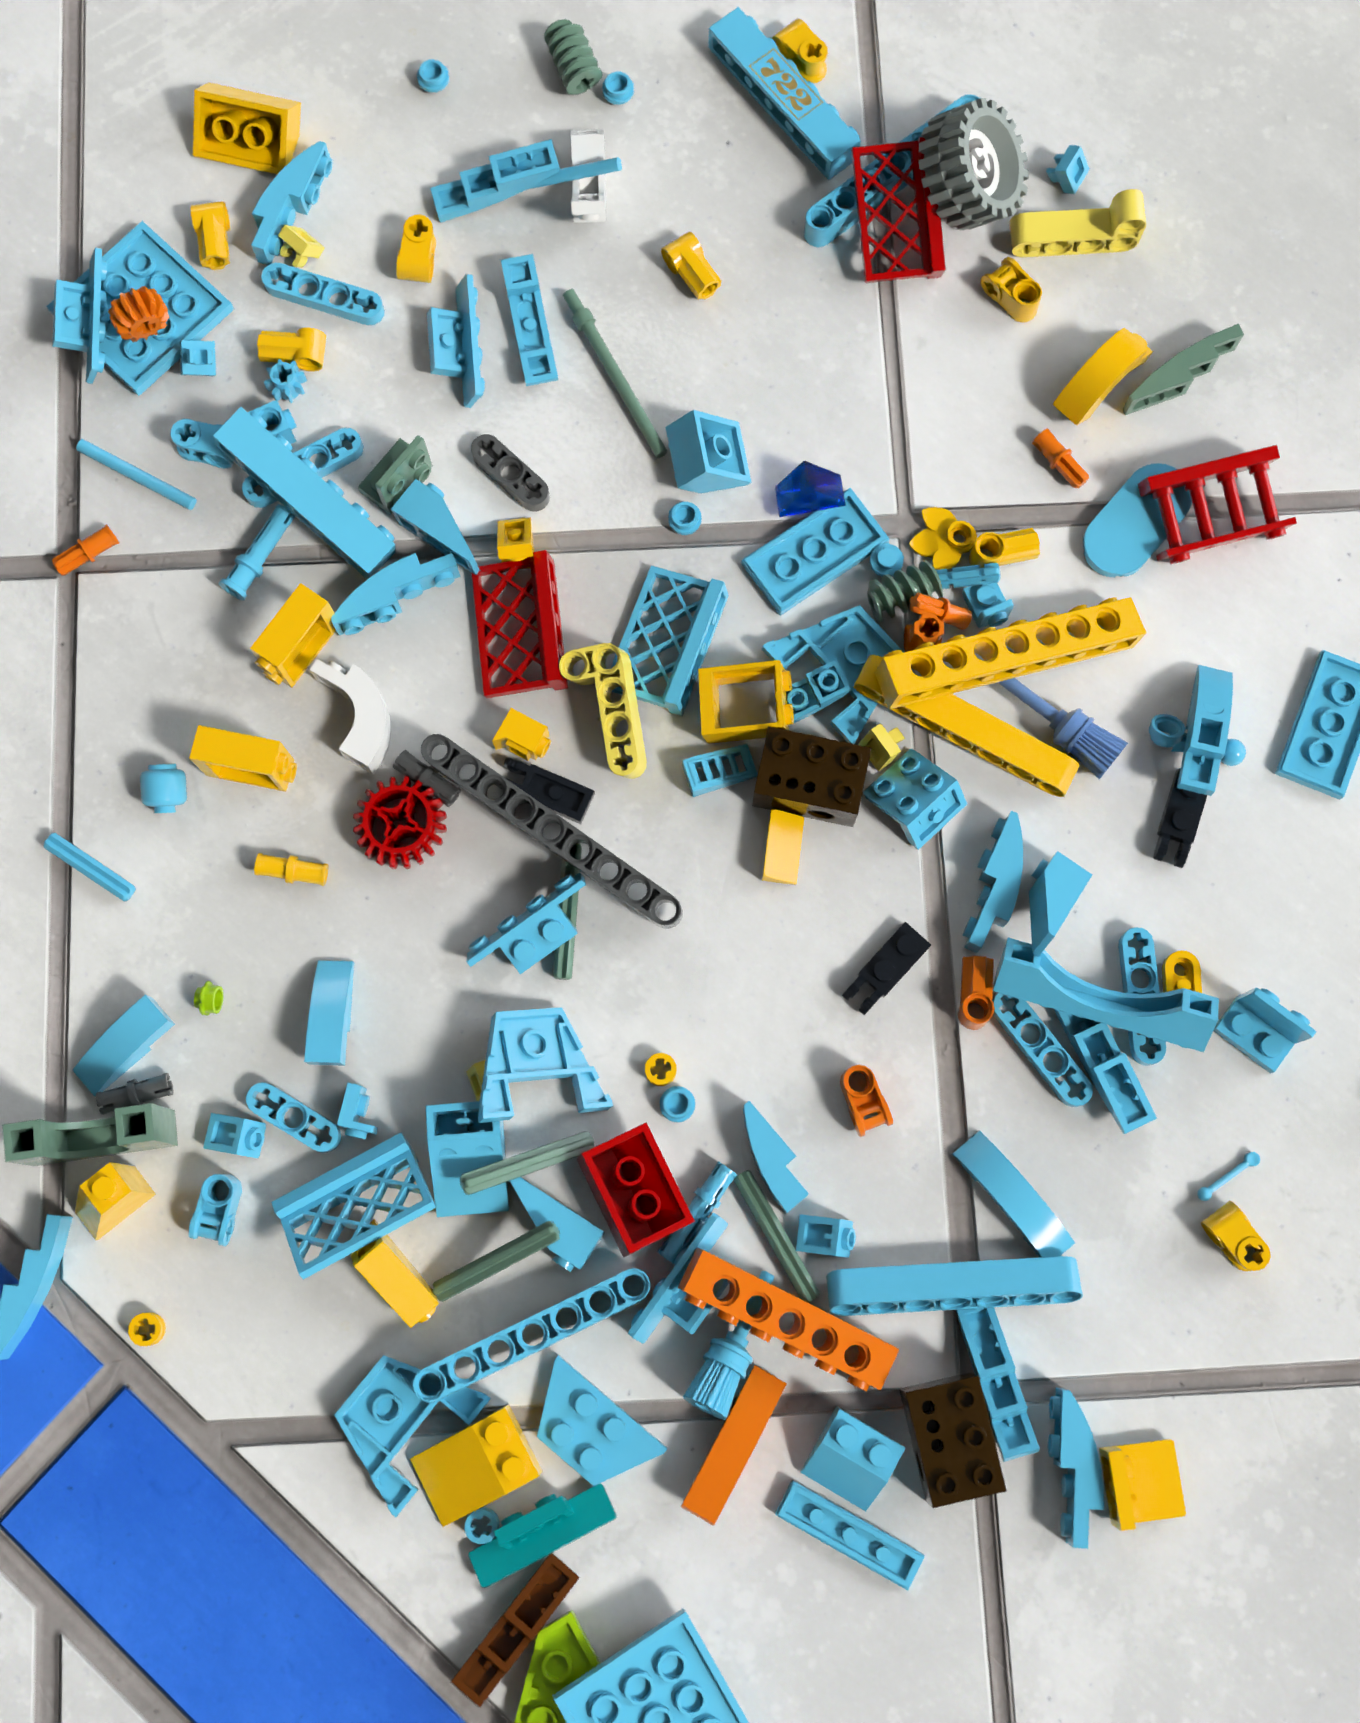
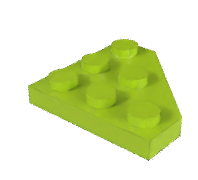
[514,1610,600,1723]

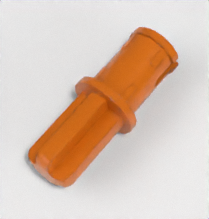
[1032,428,1089,489]
[52,525,120,576]
[909,593,972,630]

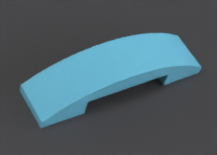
[501,254,559,386]
[952,1131,1075,1258]

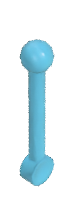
[1197,1152,1260,1201]

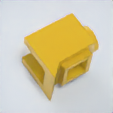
[492,708,551,761]

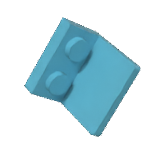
[863,749,967,850]
[1214,988,1316,1074]

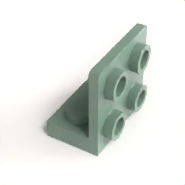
[358,435,432,515]

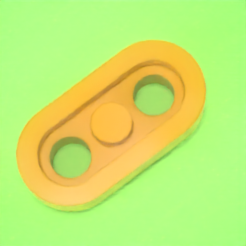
[1162,951,1202,993]

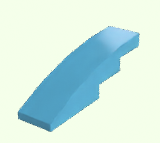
[430,139,560,223]
[1054,1009,1157,1134]
[0,1214,73,1360]
[956,1307,1040,1462]

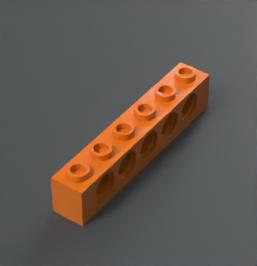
[678,1247,900,1392]

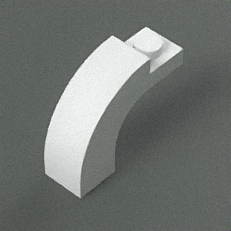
[571,129,606,223]
[310,659,391,775]

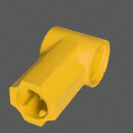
[190,201,230,270]
[661,231,721,300]
[257,327,326,372]
[969,528,1040,568]

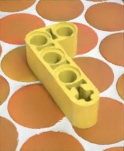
[1009,189,1146,257]
[559,643,647,779]

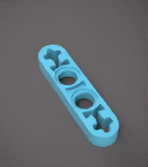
[261,263,385,325]
[242,428,364,508]
[1118,927,1166,1066]
[992,993,1093,1107]

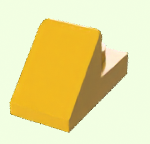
[497,517,534,569]

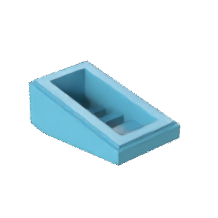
[682,744,758,797]

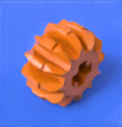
[108,286,170,342]

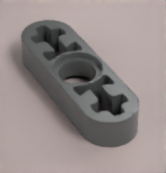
[471,434,550,512]

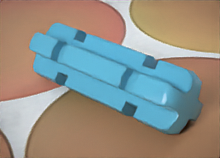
[936,563,1001,589]

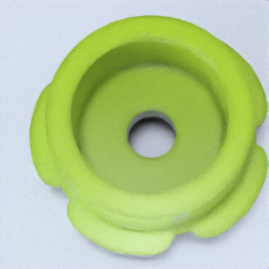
[194,981,224,1016]

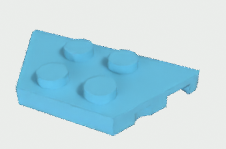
[537,1355,667,1486]

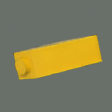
[75,1162,156,1240]
[350,1219,439,1328]

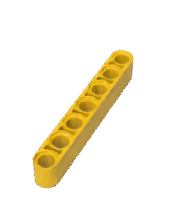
[854,655,1080,797]

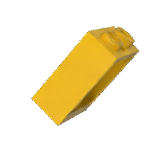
[250,583,336,688]
[698,660,794,744]
[189,725,297,792]

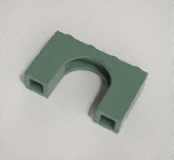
[2,1103,178,1166]

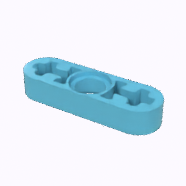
[246,1083,341,1153]

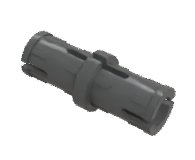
[393,750,461,807]
[96,1073,174,1115]

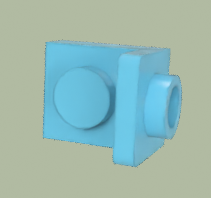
[961,581,1014,628]
[337,1083,378,1140]
[203,1113,266,1158]
[796,1214,856,1258]

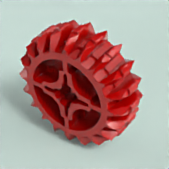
[353,776,447,870]

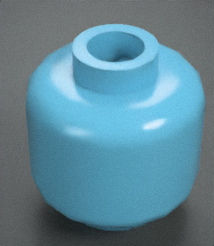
[140,764,187,813]

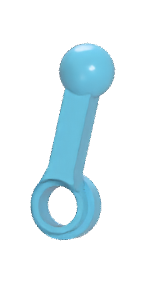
[1149,714,1246,766]

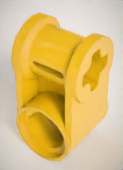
[772,18,828,83]
[396,214,436,283]
[981,257,1042,323]
[1201,1200,1271,1271]

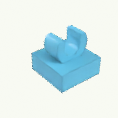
[1046,145,1089,194]
[180,340,216,376]

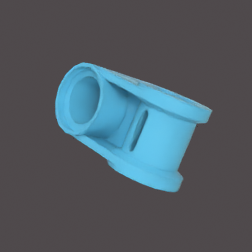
[170,419,233,469]
[188,1174,242,1247]

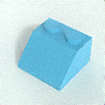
[666,410,752,494]
[801,1406,905,1512]

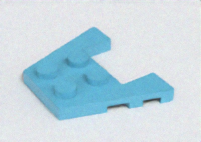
[762,605,904,744]
[478,1007,613,1123]
[334,1355,491,1517]

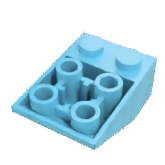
[425,1101,509,1217]

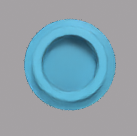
[417,59,449,93]
[602,71,634,105]
[668,502,702,535]
[870,544,904,576]
[660,1086,695,1123]

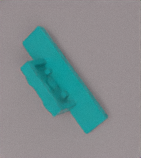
[469,1484,617,1588]

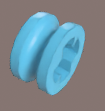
[465,1507,500,1544]

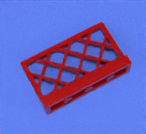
[851,137,946,283]
[472,550,568,698]

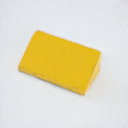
[762,809,805,885]

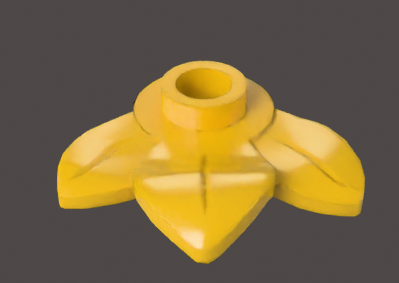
[909,507,977,570]

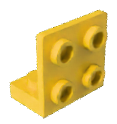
[1099,1439,1186,1531]

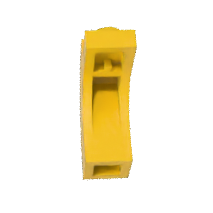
[1052,328,1153,426]

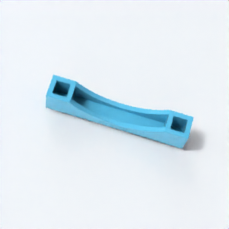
[993,938,1219,1052]

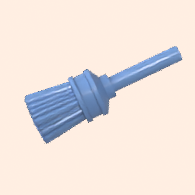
[999,678,1128,780]

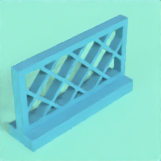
[611,566,729,716]
[271,1132,436,1280]

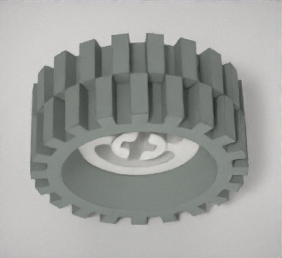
[919,98,1029,231]

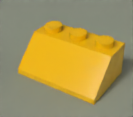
[193,82,301,174]

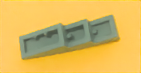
[1123,323,1244,415]

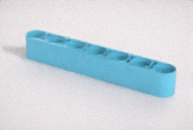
[804,94,980,247]
[826,1256,1083,1316]
[413,1268,650,1402]

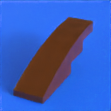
[450,1553,580,1708]

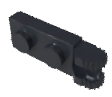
[495,757,595,824]
[1153,768,1207,868]
[842,922,931,1015]

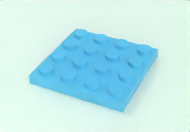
[46,221,234,396]
[552,1608,749,1723]

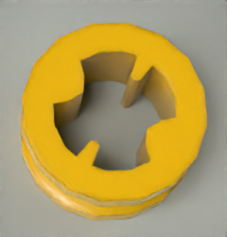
[645,1053,677,1086]
[128,1312,166,1346]

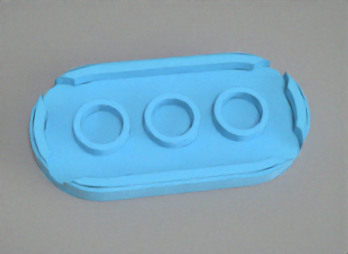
[1082,463,1192,578]

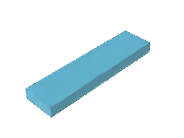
[775,1480,925,1590]

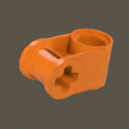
[840,1065,893,1137]

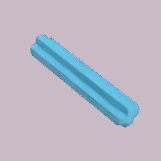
[43,833,136,901]

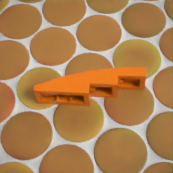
[680,1365,787,1526]

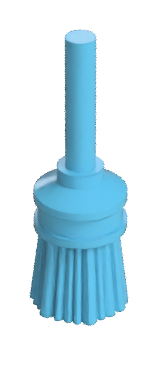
[683,1271,775,1420]

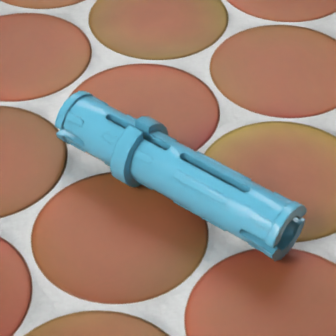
[657,1161,737,1264]

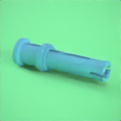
[218,504,296,601]

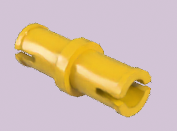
[254,853,329,886]

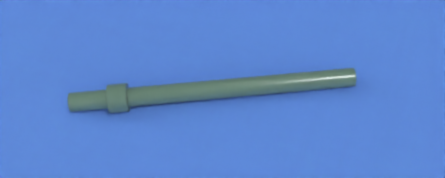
[563,289,668,459]

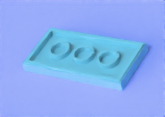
[741,488,890,616]
[1275,650,1360,800]

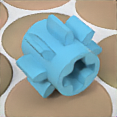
[264,359,307,403]

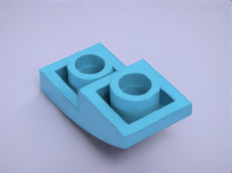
[786,659,852,725]

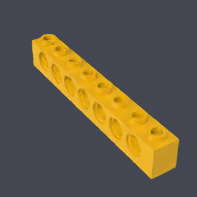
[874,597,1146,710]

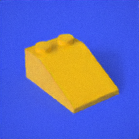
[410,1404,543,1527]

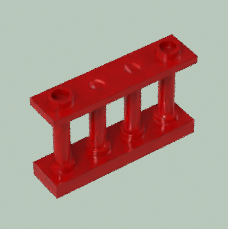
[1138,445,1297,564]

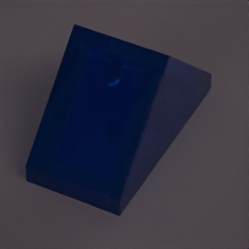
[775,460,846,517]

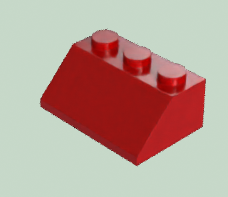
[576,1122,695,1258]

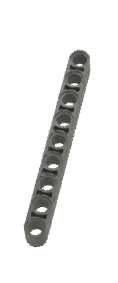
[421,734,683,929]

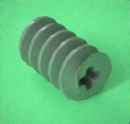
[544,19,602,95]
[867,560,943,623]

